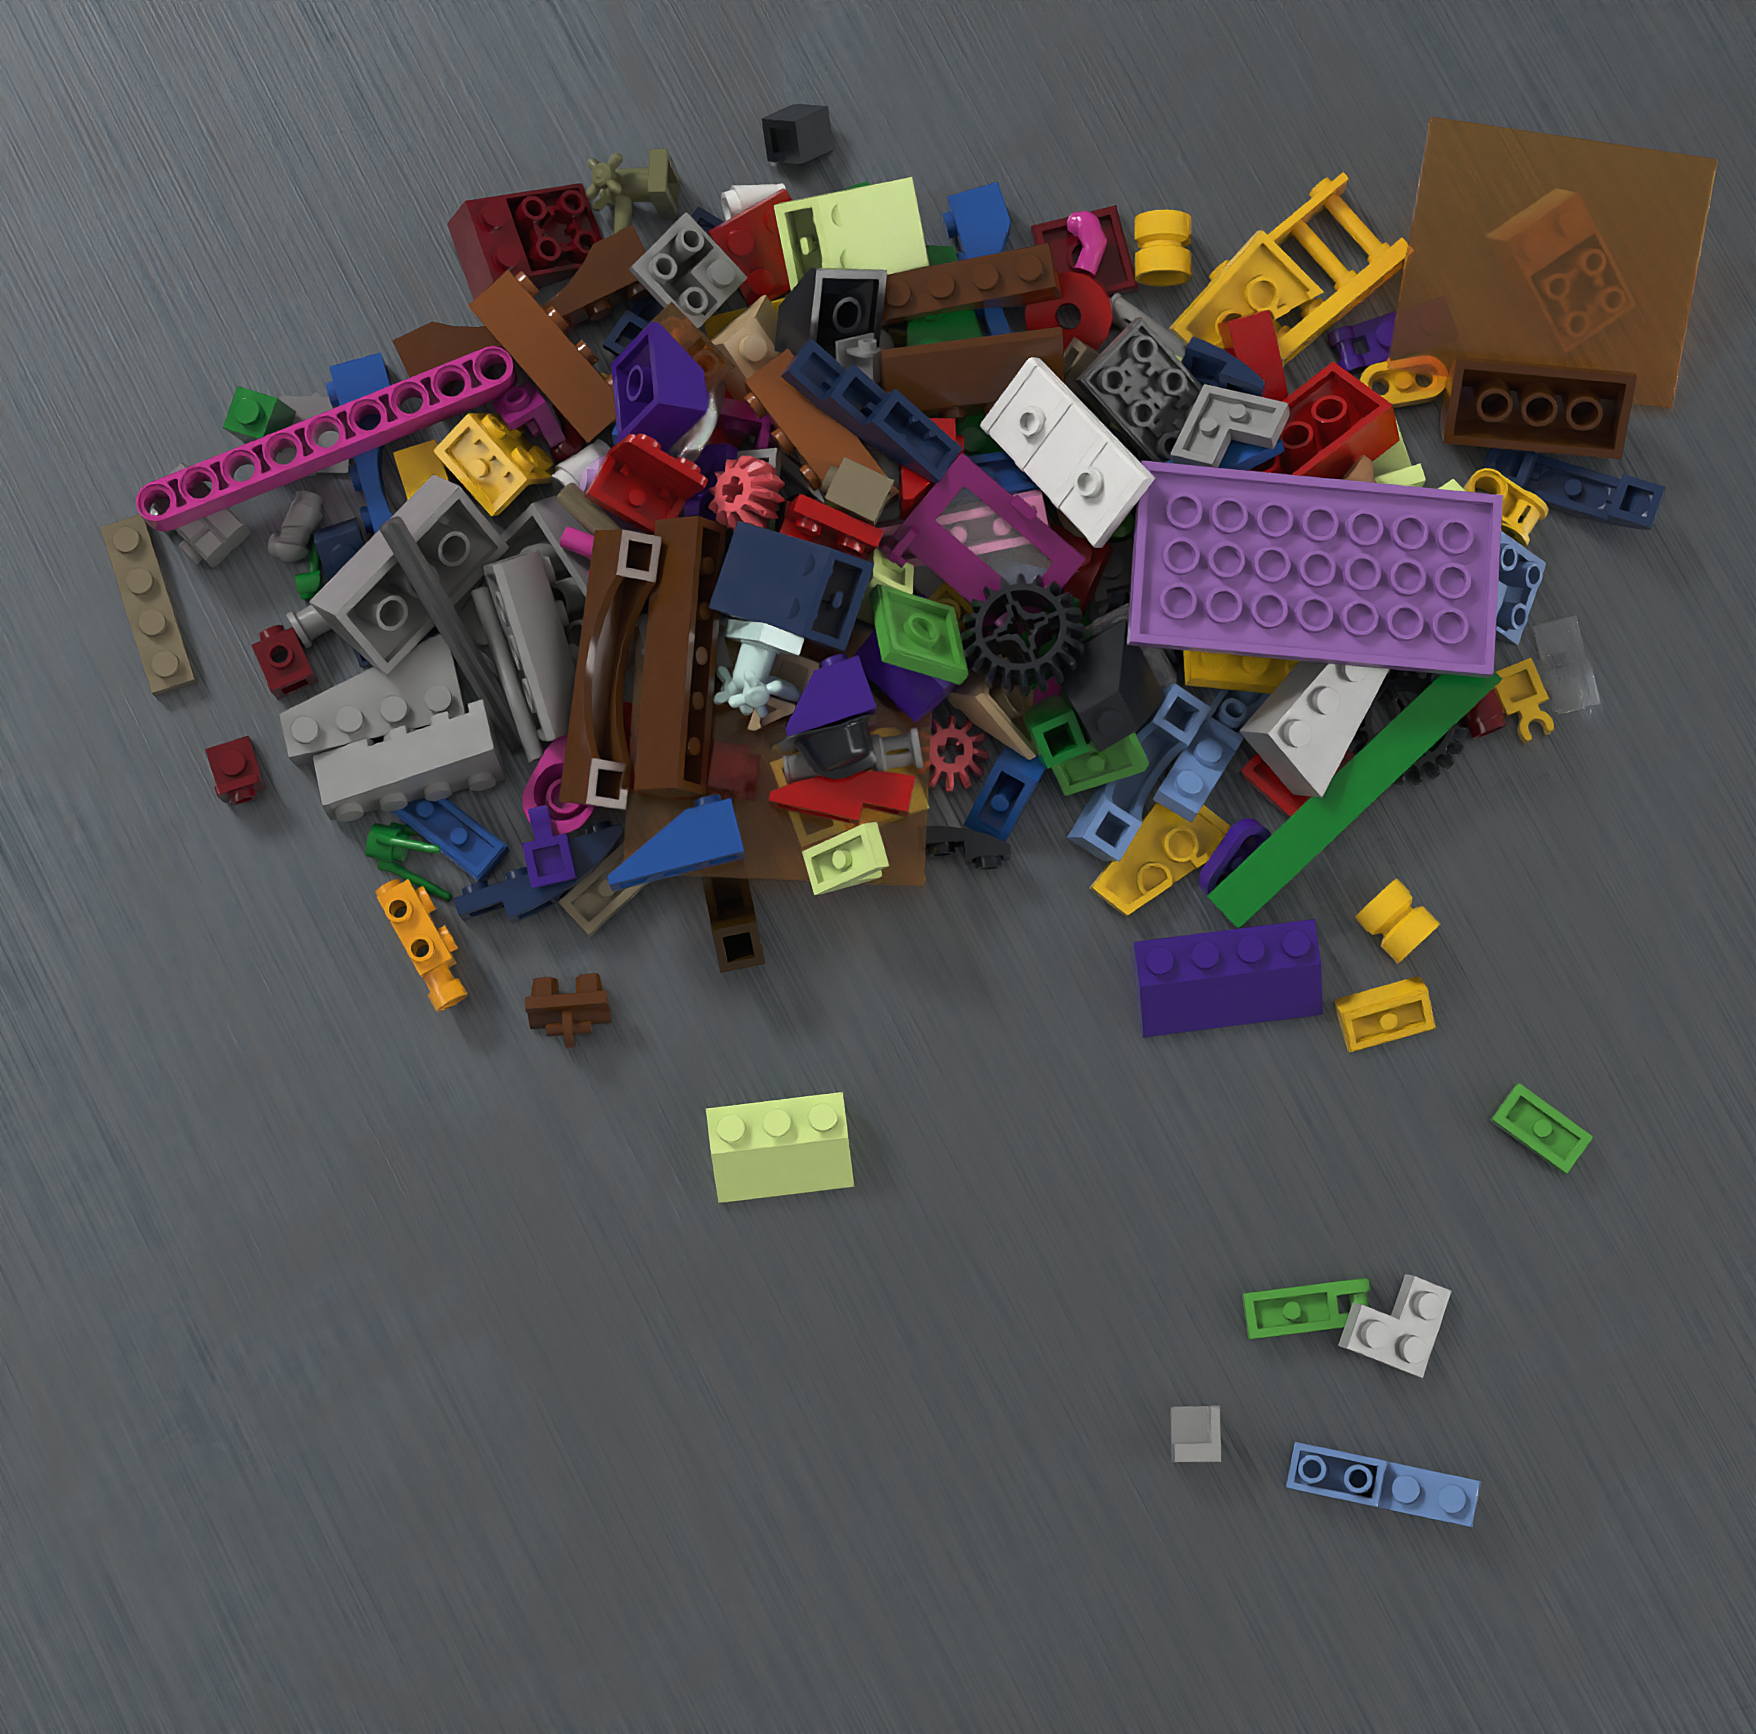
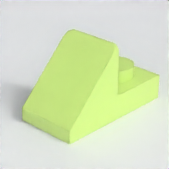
[802,822,889,895]

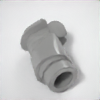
[267,491,323,562]

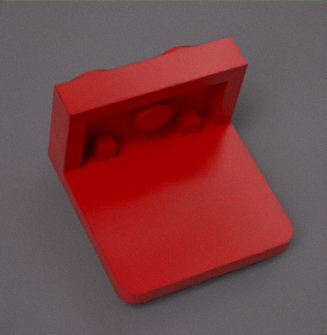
[584,434,708,535]

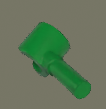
[295,536,324,600]

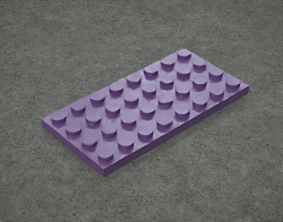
[1127,461,1503,678]

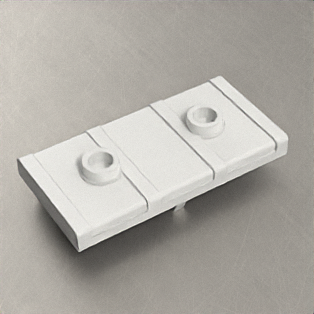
[980,357,1155,548]

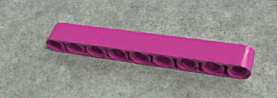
[136,346,517,532]

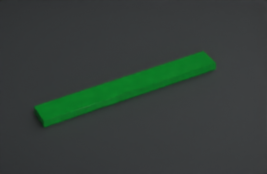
[1206,671,1502,929]

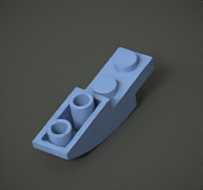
[1153,689,1271,823]
[1286,1442,1481,1528]

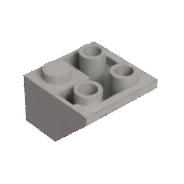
[628,212,748,336]

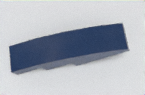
[781,339,963,484]

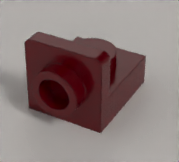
[205,736,267,805]

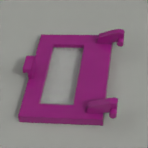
[880,453,1086,636]

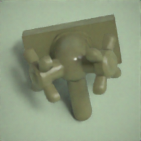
[586,149,680,234]

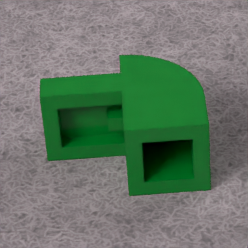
[1024,694,1089,769]

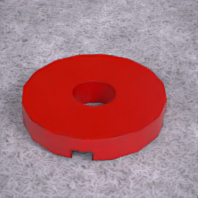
[1024,271,1113,353]

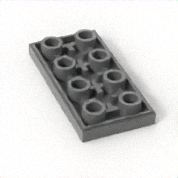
[1075,317,1203,463]

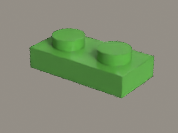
[1052,732,1149,796]
[1490,1083,1593,1175]

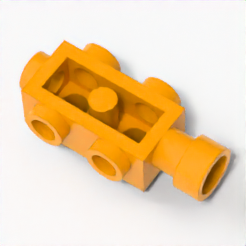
[375,879,468,1012]

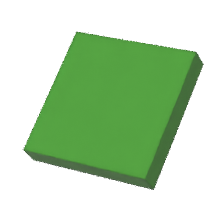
[869,584,969,685]

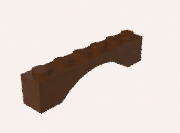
[392,225,651,394]
[786,243,1062,327]
[559,529,662,810]

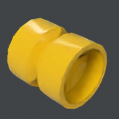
[1134,210,1192,287]
[1354,878,1441,964]

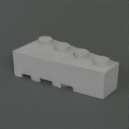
[279,633,469,767]
[1239,661,1389,798]
[313,699,506,822]

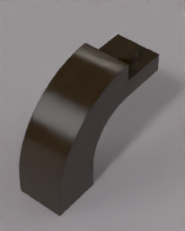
[700,859,766,973]

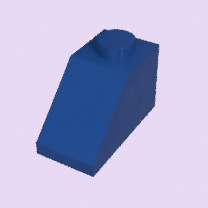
[964,745,1047,842]

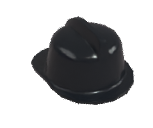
[770,713,877,780]

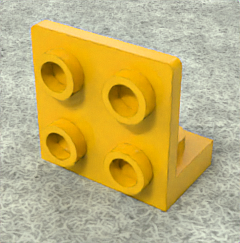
[433,413,555,516]

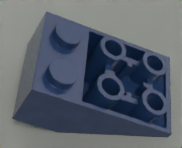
[708,521,875,653]

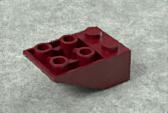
[447,183,602,300]

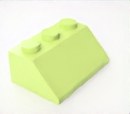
[706,1092,854,1203]

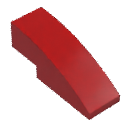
[1218,310,1288,401]
[768,771,916,826]

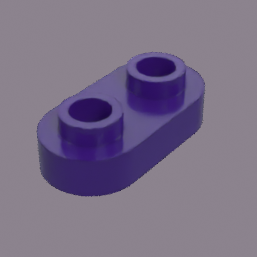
[1199,818,1271,896]

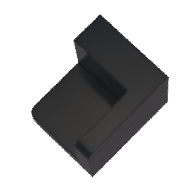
[761,104,833,164]

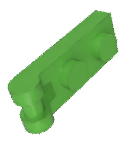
[1242,1278,1371,1340]

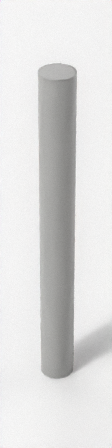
[471,587,544,763]

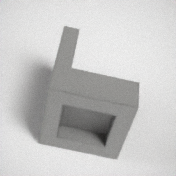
[1170,1405,1221,1462]

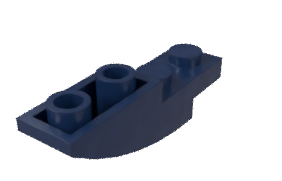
[453,821,626,924]

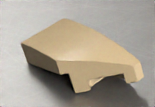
[747,653,822,731]

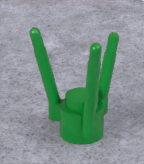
[365,822,452,901]

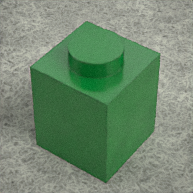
[223,386,296,453]

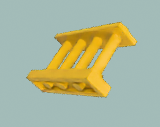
[1209,172,1414,367]

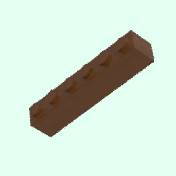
[634,516,727,798]

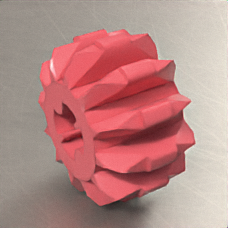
[708,455,786,531]
[916,715,989,793]

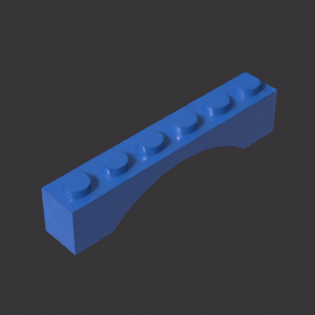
[941,182,1012,337]
[325,352,393,533]

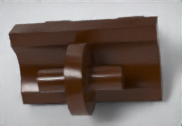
[525,973,612,1048]

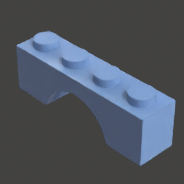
[1067,683,1211,862]

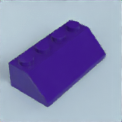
[1130,919,1323,1038]

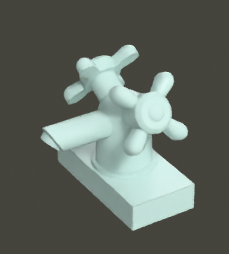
[713,619,804,718]

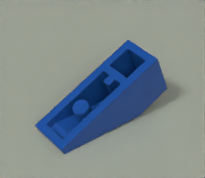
[607,795,746,892]

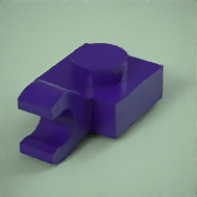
[685,443,738,520]
[521,805,578,889]

